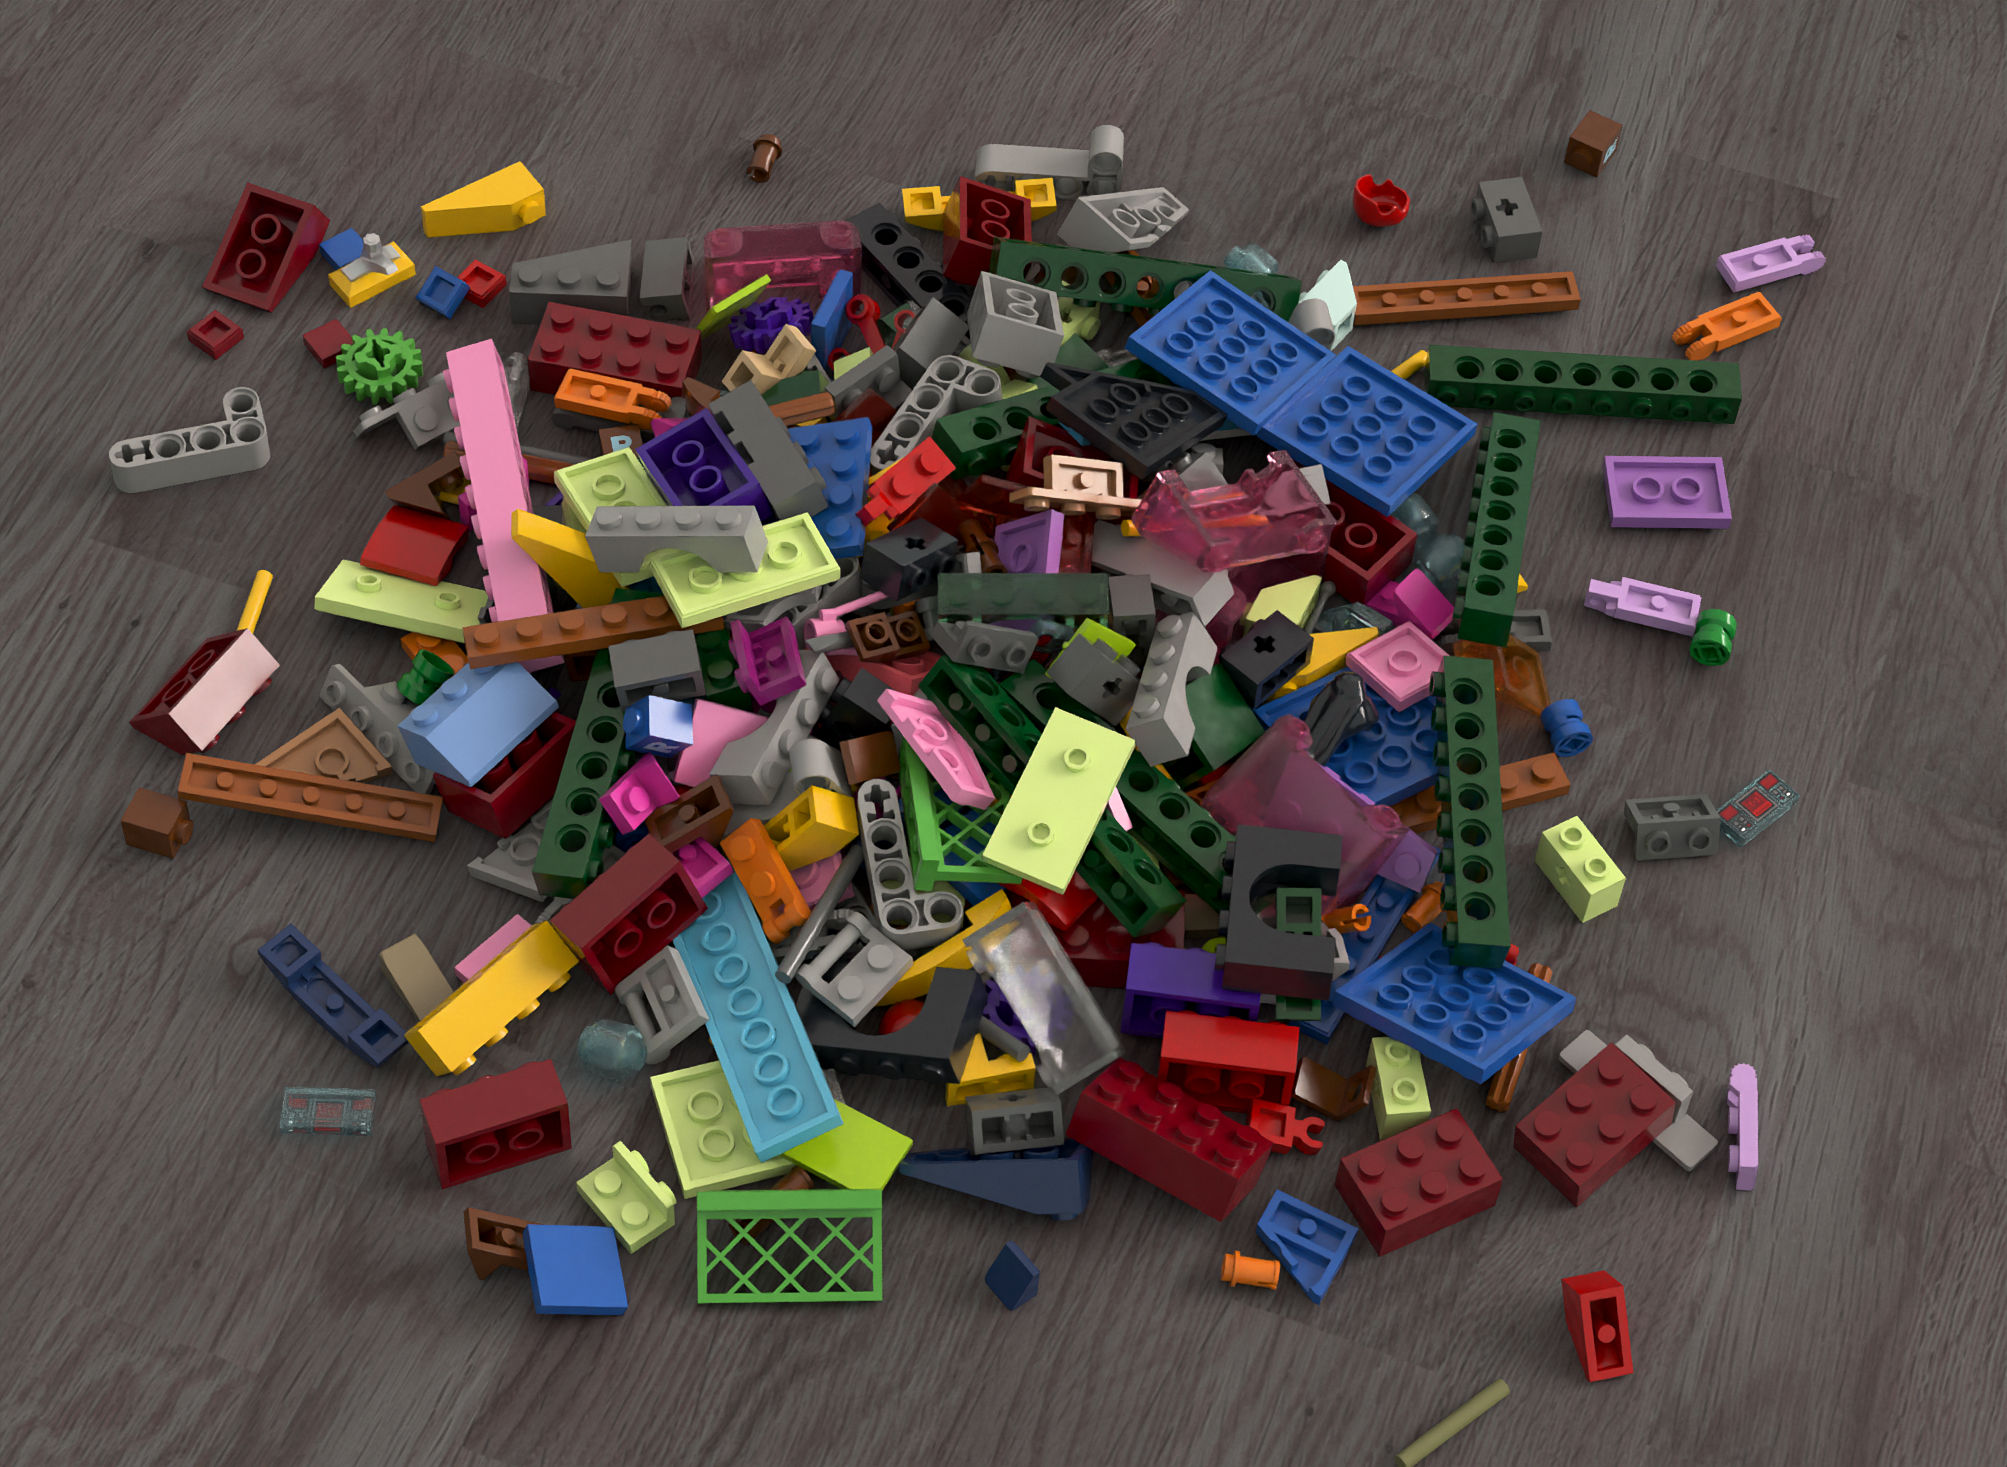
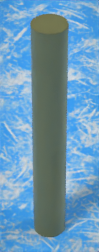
[1394,1378,1510,1467]

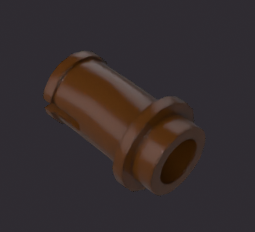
[746,134,783,183]

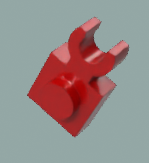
[1246,1098,1325,1155]

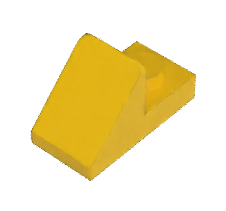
[945,1033,1036,1107]

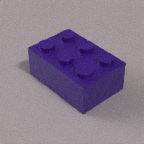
[635,408,774,521]
[1120,942,1261,1038]

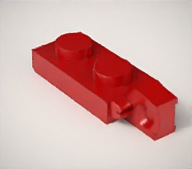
[855,436,956,527]

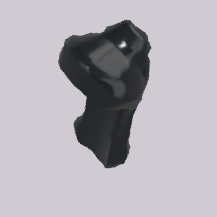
[1266,672,1379,793]

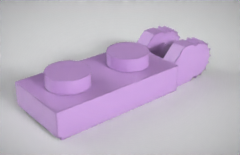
[1716,234,1826,293]
[1727,1063,1758,1191]

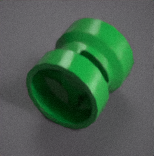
[1689,609,1737,666]
[396,649,454,705]

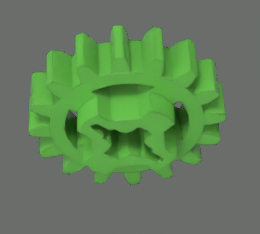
[336,328,423,405]

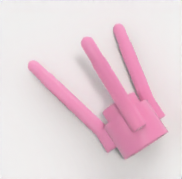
[803,591,889,656]

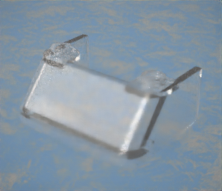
[963,902,1126,1095]

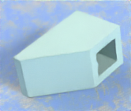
[1298,260,1357,351]

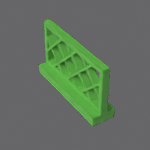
[898,736,1023,891]
[697,1188,882,1303]

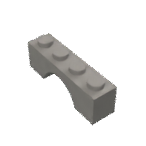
[585,506,768,572]
[1126,611,1217,767]
[709,650,840,805]

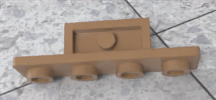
[1009,454,1170,520]

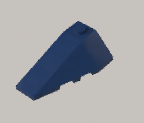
[899,1138,1093,1220]

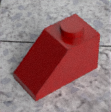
[1561,1270,1633,1382]

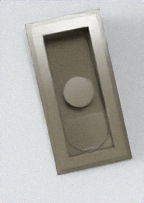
[379,934,453,1022]

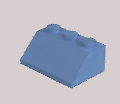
[398,662,559,787]

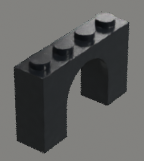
[1215,824,1343,1001]
[796,956,988,1085]

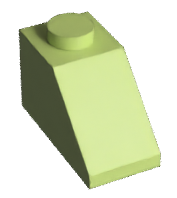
[1239,575,1322,637]

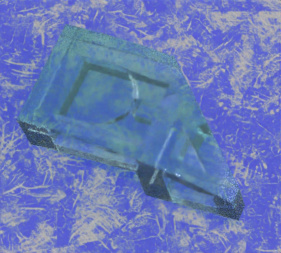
[1315,602,1393,637]

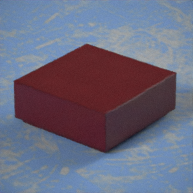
[187,310,244,360]
[302,319,353,368]

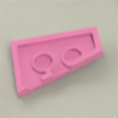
[877,689,995,810]

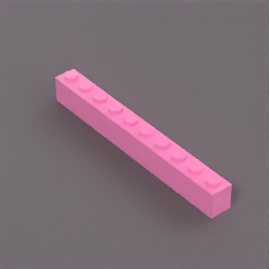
[443,339,565,673]

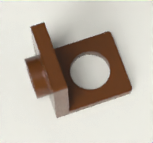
[1291,1057,1377,1122]

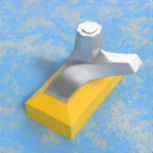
[328,233,416,308]

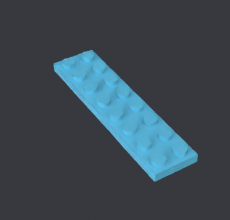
[673,858,844,1163]

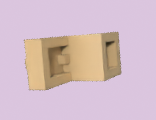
[722,324,816,395]

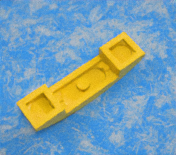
[902,178,1057,231]
[875,889,1015,1006]

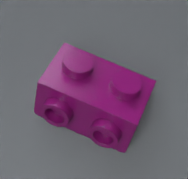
[728,616,807,706]

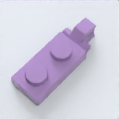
[1584,577,1701,636]

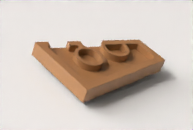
[254,708,392,814]

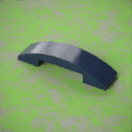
[258,924,409,1068]

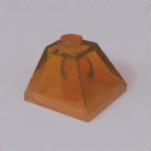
[1452,634,1551,719]

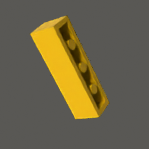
[404,920,579,1077]

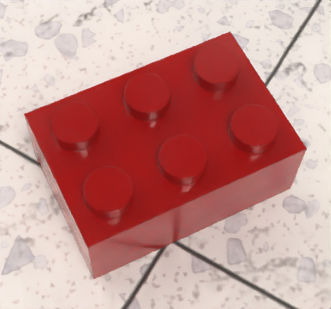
[1157,1010,1300,1114]

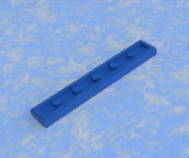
[1288,846,1440,1045]

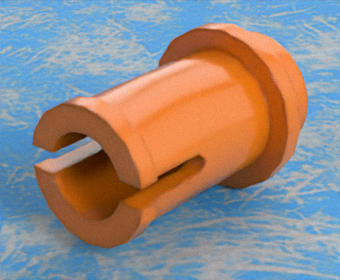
[1401,881,1447,934]
[1321,904,1371,934]
[1221,1250,1280,1290]

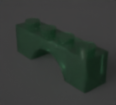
[938,573,1109,628]

